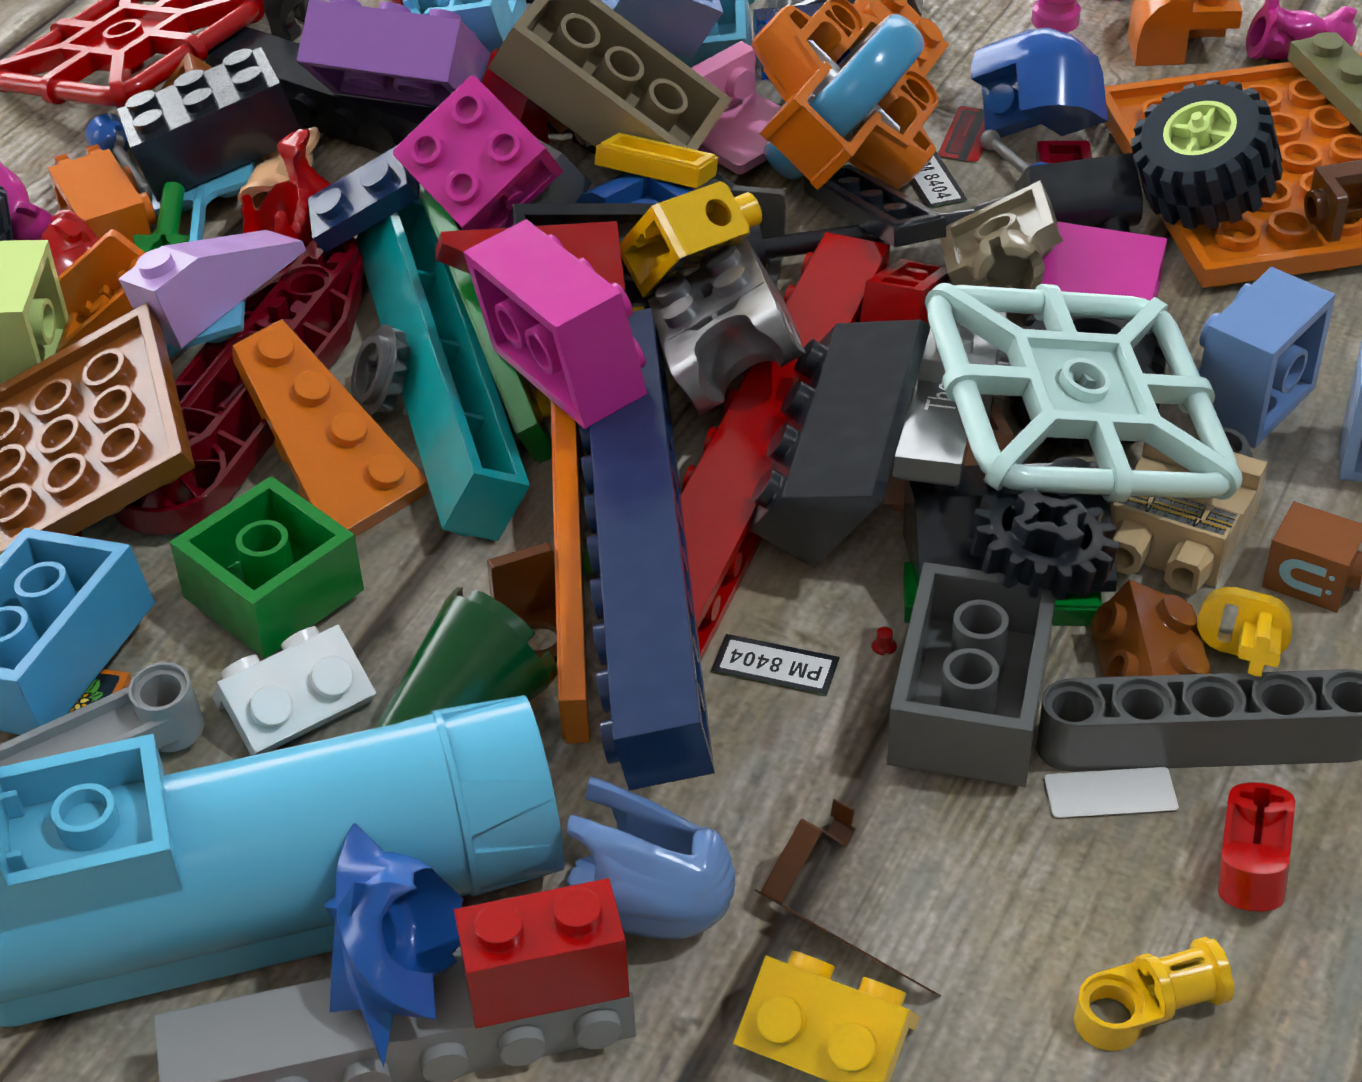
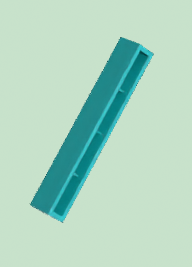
[356,198,530,541]

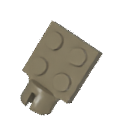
[941,180,1063,290]

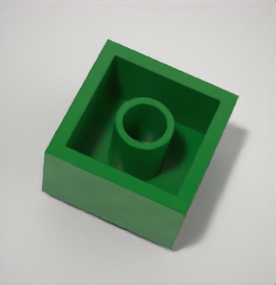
[170,476,364,659]

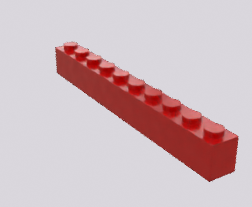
[681,232,890,661]

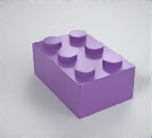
[296,0,491,108]

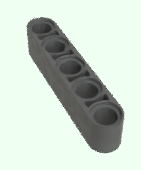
[1036,669,1362,771]

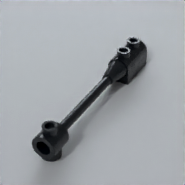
[741,153,1143,269]

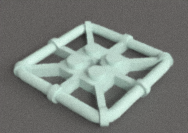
[925,283,1243,502]

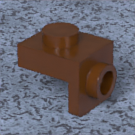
[1304,159,1362,243]

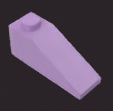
[119,230,306,349]

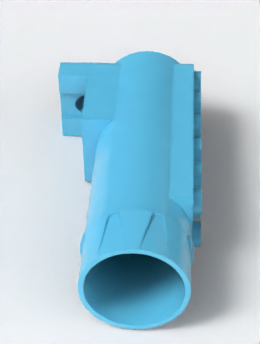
[0,695,565,1027]

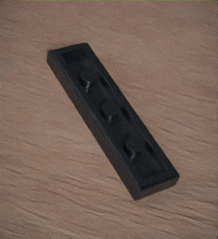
[803,164,946,248]

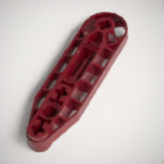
[114,237,366,535]

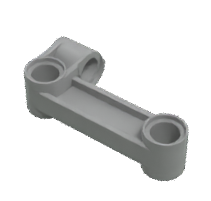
[0,662,205,767]

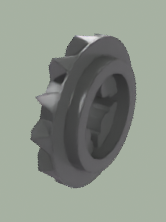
[351,325,410,420]

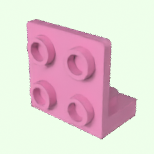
[692,41,781,174]

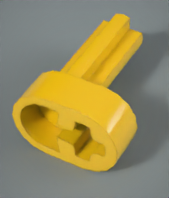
[1197,587,1293,677]

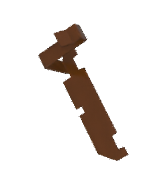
[755,799,941,997]

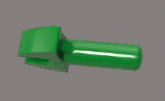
[134,181,190,253]

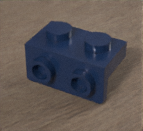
[307,146,420,253]

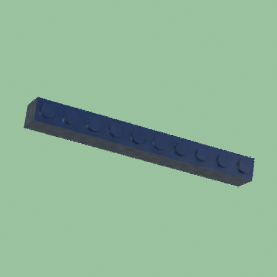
[579,308,715,791]

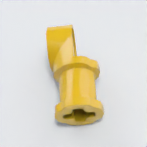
[1073,936,1235,1051]

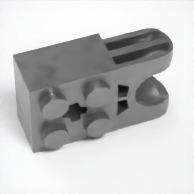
[648,240,806,416]

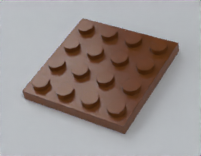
[0,303,195,555]

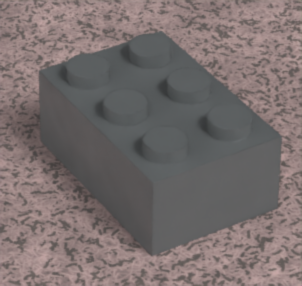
[887,562,1056,787]

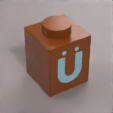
[1262,501,1362,613]

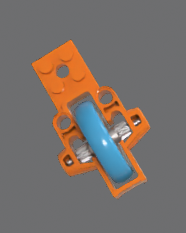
[751,0,949,190]

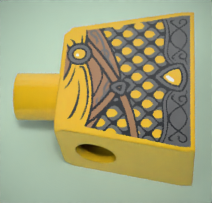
[620,181,762,298]

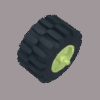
[1131,80,1283,229]

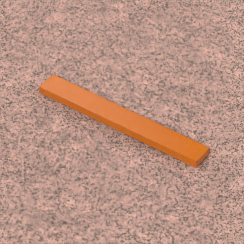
[550,399,590,744]

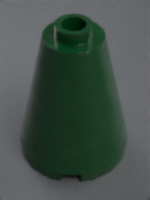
[375,587,558,728]

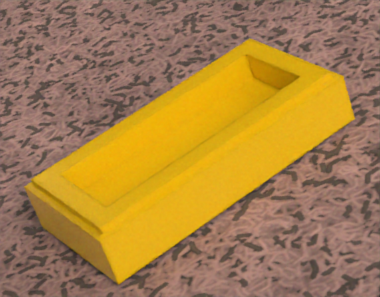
[594,132,718,188]

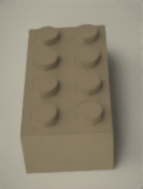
[488,0,732,150]

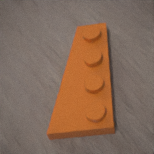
[232,319,428,537]

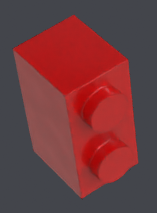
[454,878,630,1029]

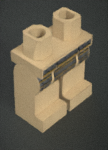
[1111,442,1268,595]

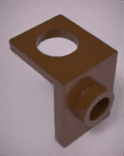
[487,542,557,663]

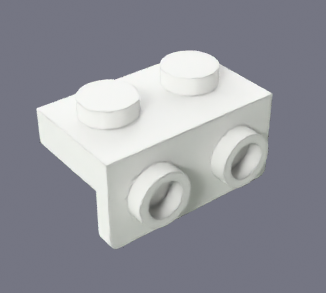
[212,624,377,756]

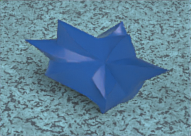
[323,823,464,1067]

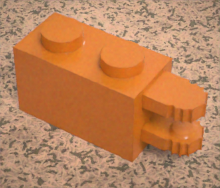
[48,144,156,243]

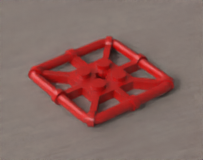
[0,0,265,109]

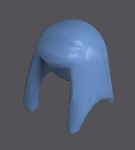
[566,777,735,940]

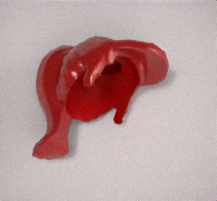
[241,129,331,272]

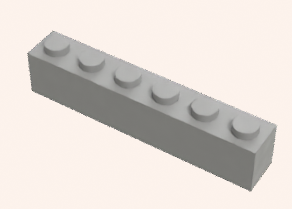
[154,950,636,1082]

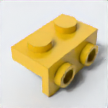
[733,950,920,1082]

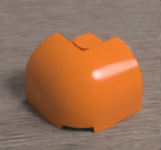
[1127,0,1243,66]

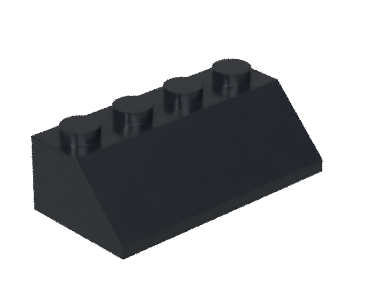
[750,320,931,568]

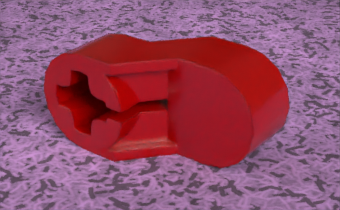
[1218,782,1296,912]

